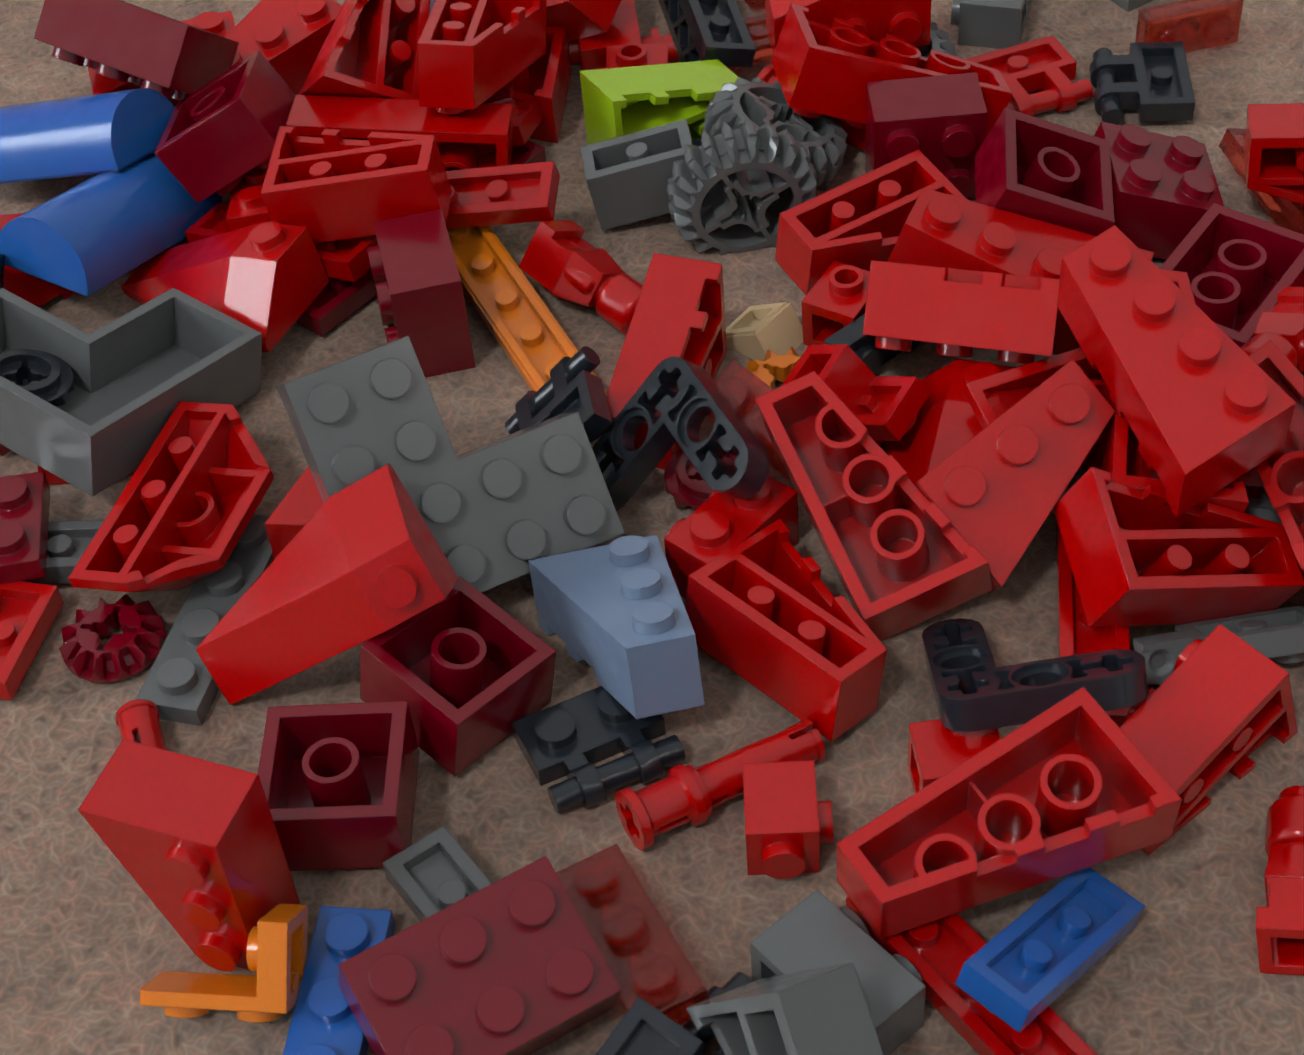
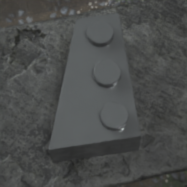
[686,962,883,1055]

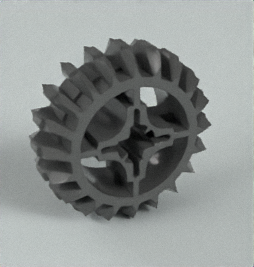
[703,78,848,190]
[667,119,817,256]

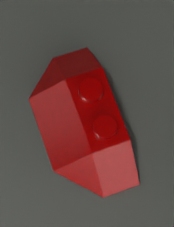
[68,401,274,592]

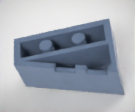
[528,535,705,719]

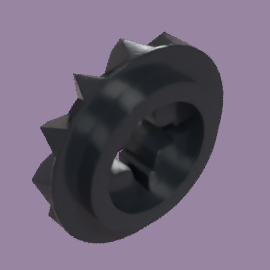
[0,349,74,406]

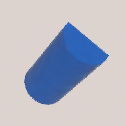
[0,88,175,184]
[0,153,223,297]

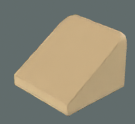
[726,302,803,361]

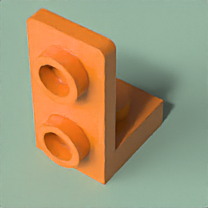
[140,903,308,1022]

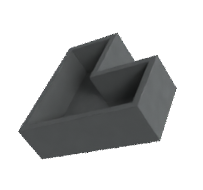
[0,288,262,496]
[277,336,625,593]

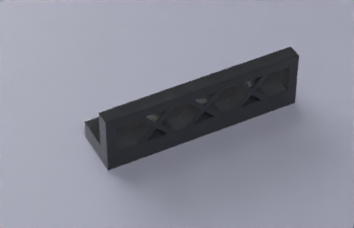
[659,0,756,67]

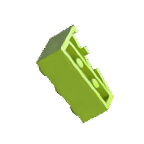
[580,59,739,145]

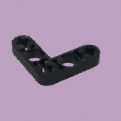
[592,357,769,511]
[922,618,1149,732]

